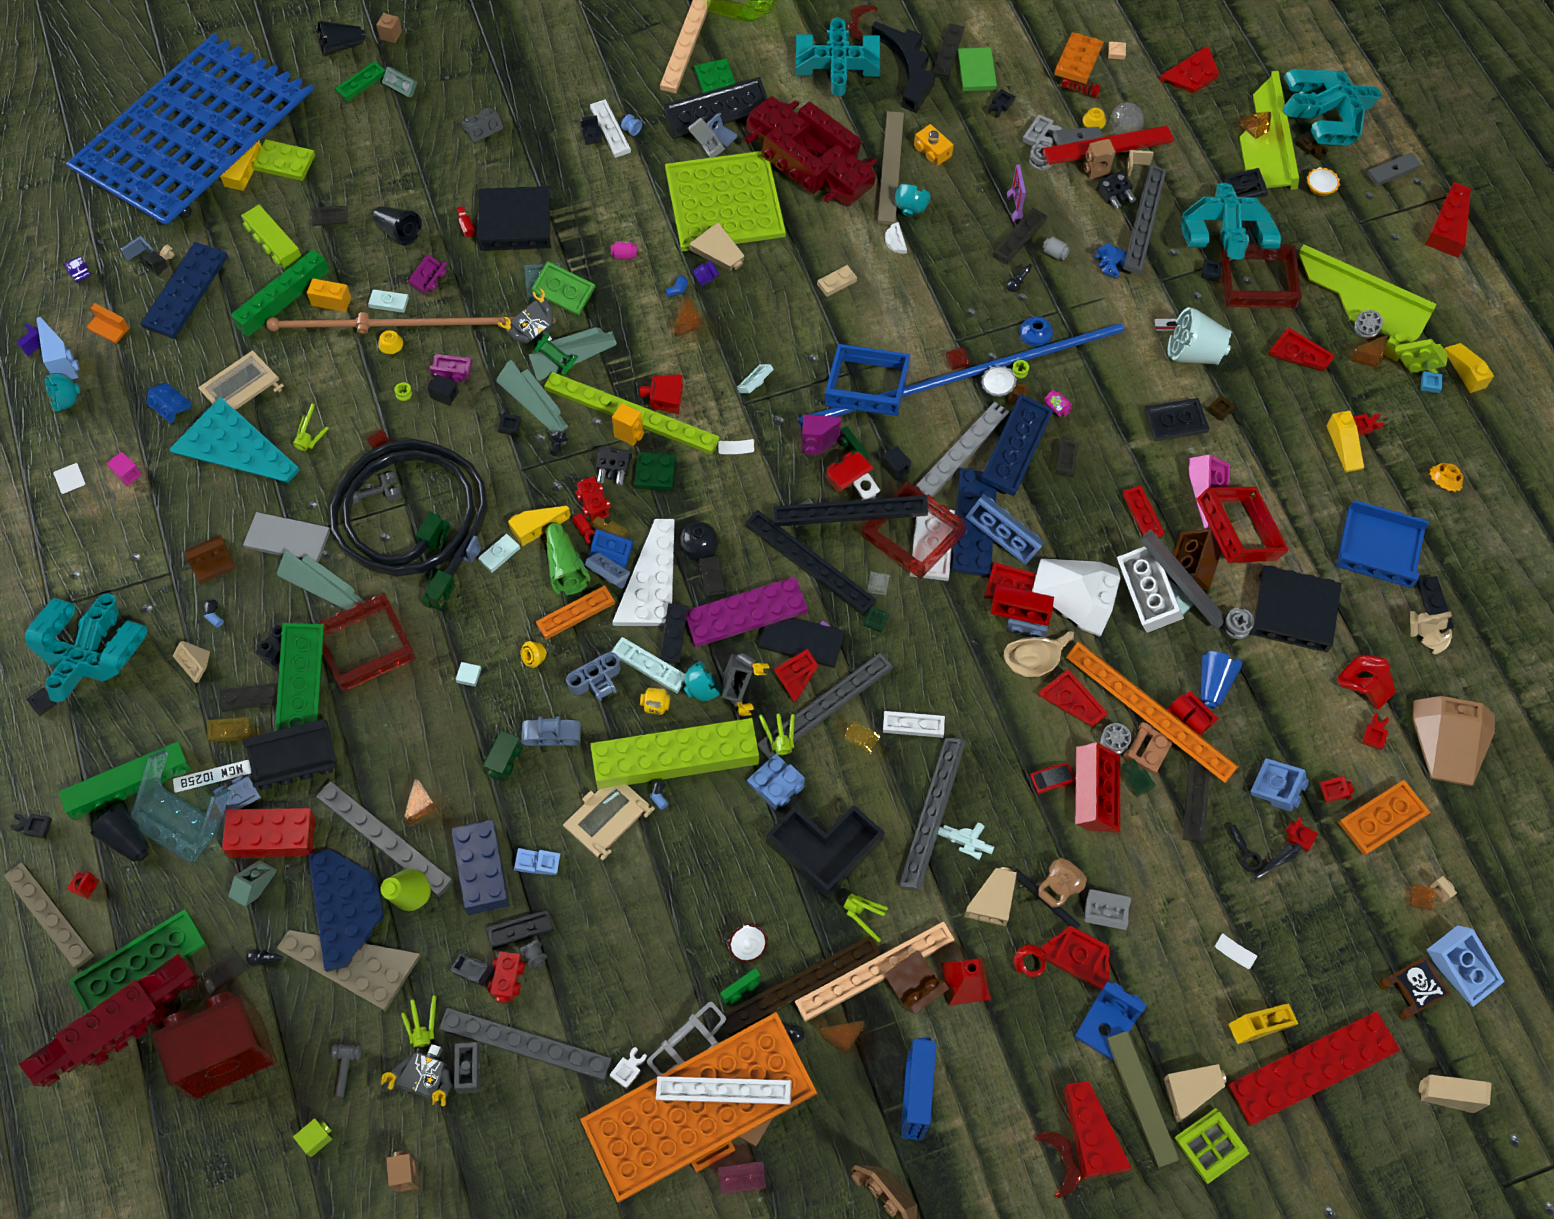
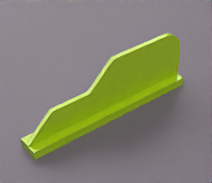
[1240,71,1299,190]
[1297,244,1437,343]

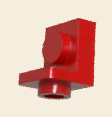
[1320,776,1355,803]
[1285,817,1318,853]

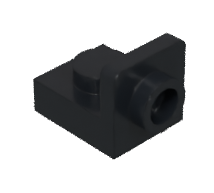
[580,115,602,145]

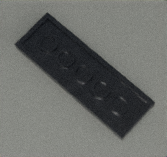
[664,77,768,139]

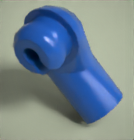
[665,276,688,297]

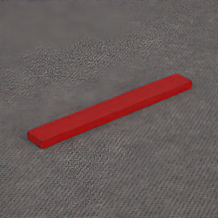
[1043,126,1174,165]

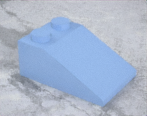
[37,317,80,379]
[1427,925,1505,1007]

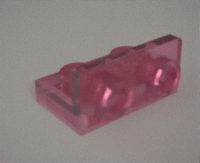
[718,1161,766,1195]

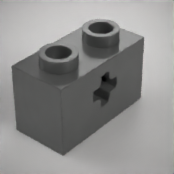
[454,1042,481,1094]

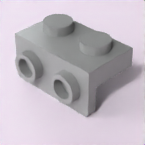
[1084,889,1131,930]

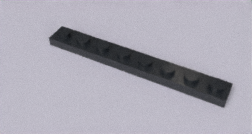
[773,495,928,527]
[745,510,876,616]

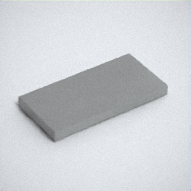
[243,512,331,563]

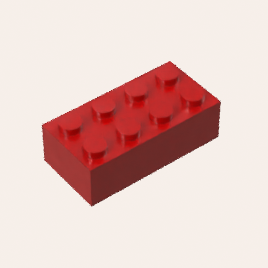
[222,808,316,858]

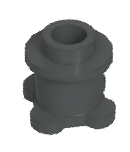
[520,939,547,968]

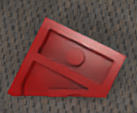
[774,649,818,703]

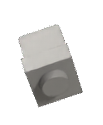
[688,118,725,158]

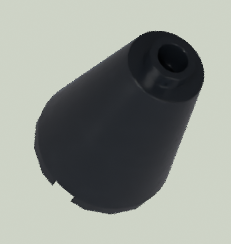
[317,21,366,56]
[373,206,422,246]
[90,804,150,862]

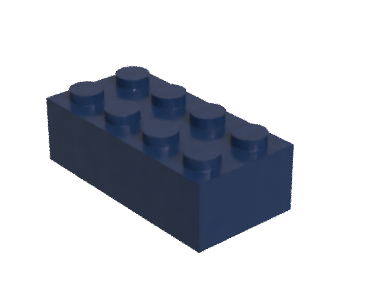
[452,820,510,915]

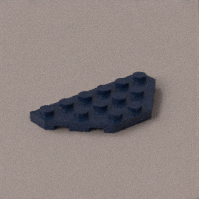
[308,849,384,972]

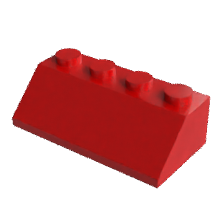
[1075,742,1120,833]

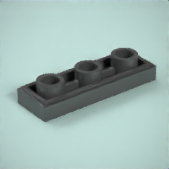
[1053,127,1103,145]
[1367,152,1421,186]

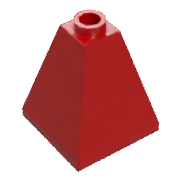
[941,957,991,1006]

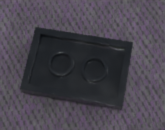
[1144,398,1210,442]

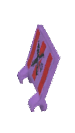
[1007,164,1026,223]

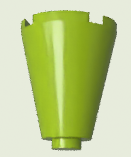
[381,868,431,911]

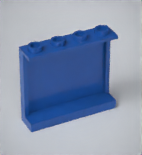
[1336,500,1429,588]

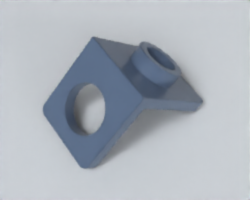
[707,114,737,147]
[121,236,154,261]
[452,535,481,563]

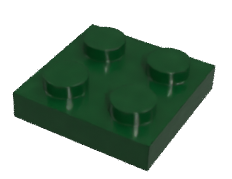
[634,452,676,491]

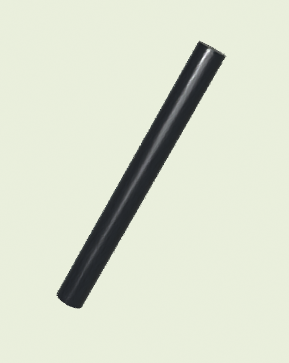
[1013,868,1081,929]

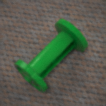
[533,333,578,376]

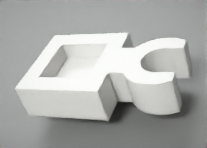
[610,1047,647,1090]

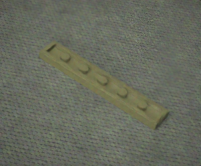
[1106,1031,1179,1168]

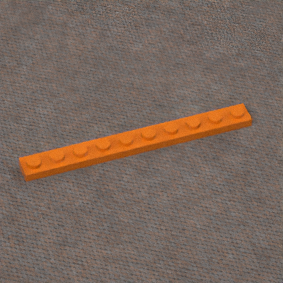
[1066,642,1239,783]

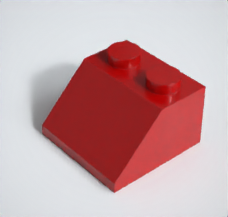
[825,451,874,493]

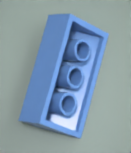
[965,494,1044,565]

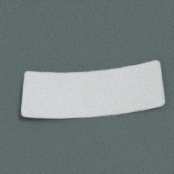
[718,439,754,454]
[1215,934,1257,969]

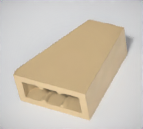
[689,223,744,271]
[964,867,1017,926]
[1164,1064,1226,1123]
[1419,1075,1491,1113]

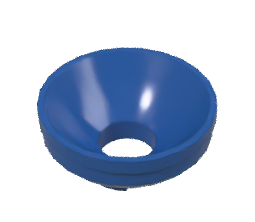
[1020,316,1053,347]

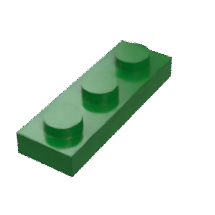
[335,61,385,102]

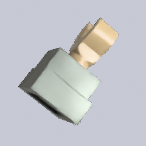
[142,244,175,276]

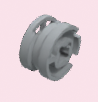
[1029,142,1052,170]
[1354,310,1383,339]
[1223,608,1254,639]
[1100,723,1131,755]

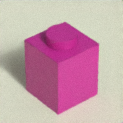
[107,452,142,486]

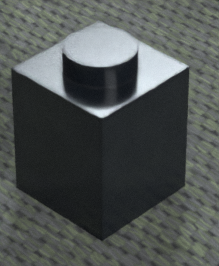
[428,374,459,406]
[881,446,911,481]

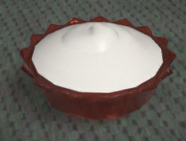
[728,923,768,963]

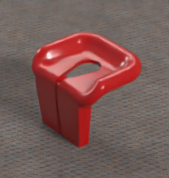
[1337,654,1396,710]

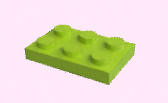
[252,139,315,181]

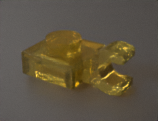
[593,516,628,537]

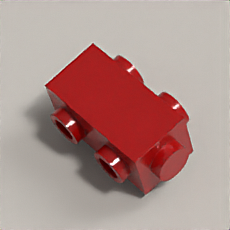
[575,477,611,523]
[488,951,525,1004]

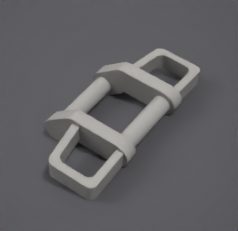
[647,1001,726,1076]

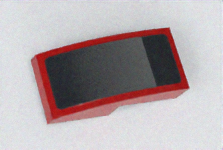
[1030,763,1076,795]

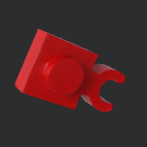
[1353,414,1384,436]
[1362,713,1389,751]

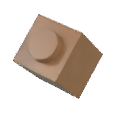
[376,13,402,43]

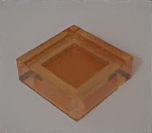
[1008,384,1028,403]
[1410,885,1434,911]

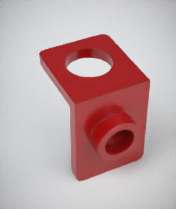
[67,871,99,899]

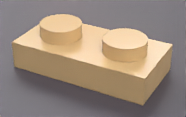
[817,265,857,297]

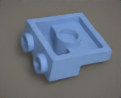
[747,754,805,811]
[1250,758,1309,812]

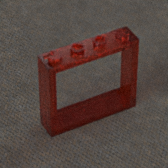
[1220,243,1302,308]
[861,482,966,579]
[318,594,416,692]

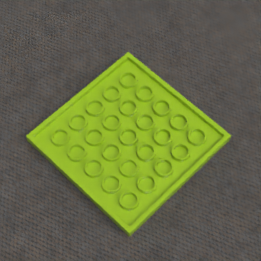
[665,151,786,252]

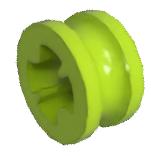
[1012,360,1029,379]
[394,382,412,401]

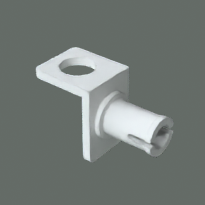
[853,473,880,500]

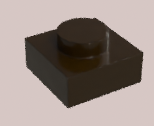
[1208,395,1236,421]

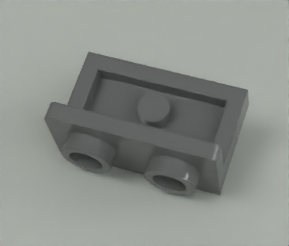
[461,108,503,142]

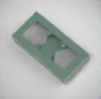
[382,67,418,97]

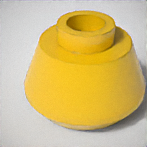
[1083,108,1106,129]
[378,330,403,354]
[520,641,546,668]

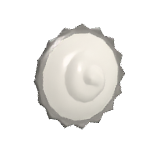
[981,366,1017,397]

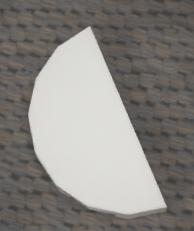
[885,222,907,254]

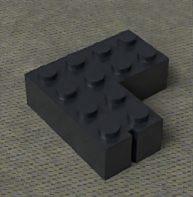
[766,805,885,898]

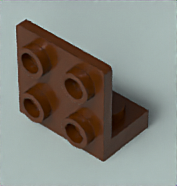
[884,950,949,1014]

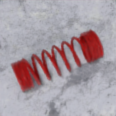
[1061,78,1101,98]

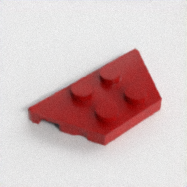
[1159,46,1219,94]
[1040,926,1110,991]

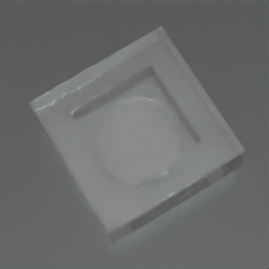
[867,572,890,595]

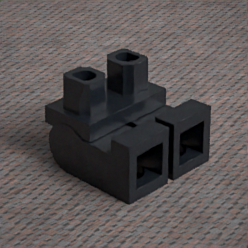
[255,625,282,673]

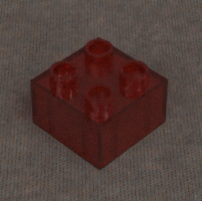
[152,992,278,1101]

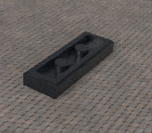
[487,909,554,950]

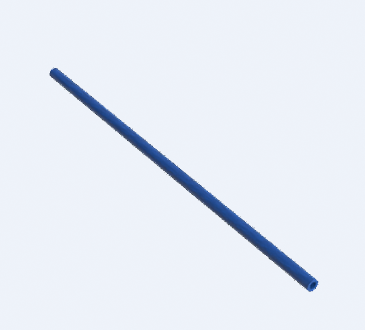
[798,323,1124,427]

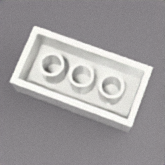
[1117,546,1184,633]

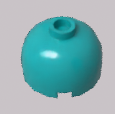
[895,184,931,217]
[45,373,80,412]
[684,661,721,702]

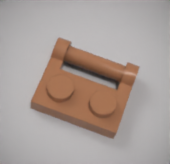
[1123,723,1173,775]

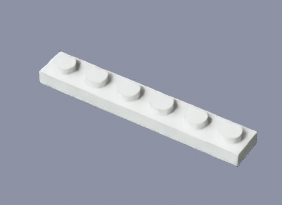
[656,1076,792,1105]

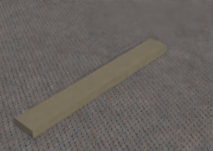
[878,111,904,225]

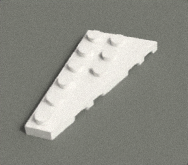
[612,519,674,626]

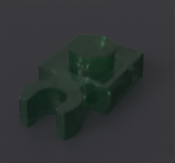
[1121,759,1156,797]

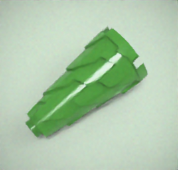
[546,523,590,595]

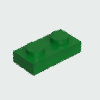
[720,968,761,1005]

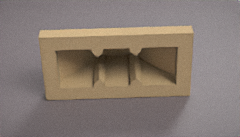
[173,641,210,683]

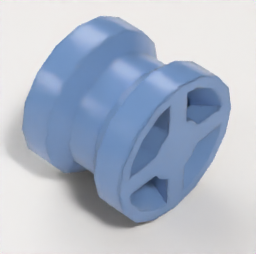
[621,114,642,136]

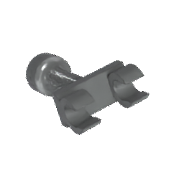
[353,472,402,505]

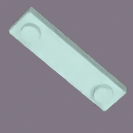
[611,637,685,694]

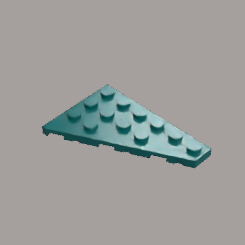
[169,397,301,483]

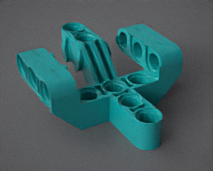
[796,18,880,96]
[1283,69,1382,146]
[1181,183,1281,260]
[25,594,147,702]

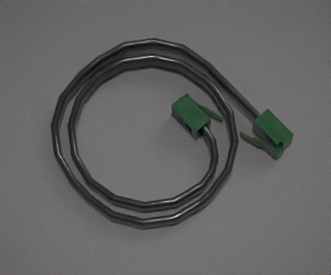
[330,439,488,611]

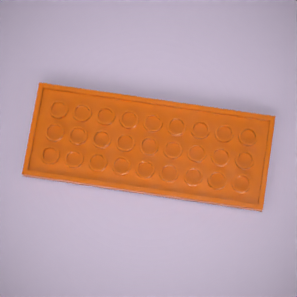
[580,1012,818,1203]

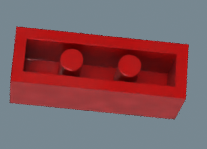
[990,584,1054,626]

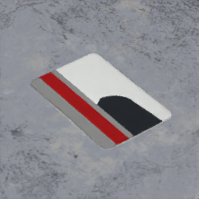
[1155,319,1177,331]

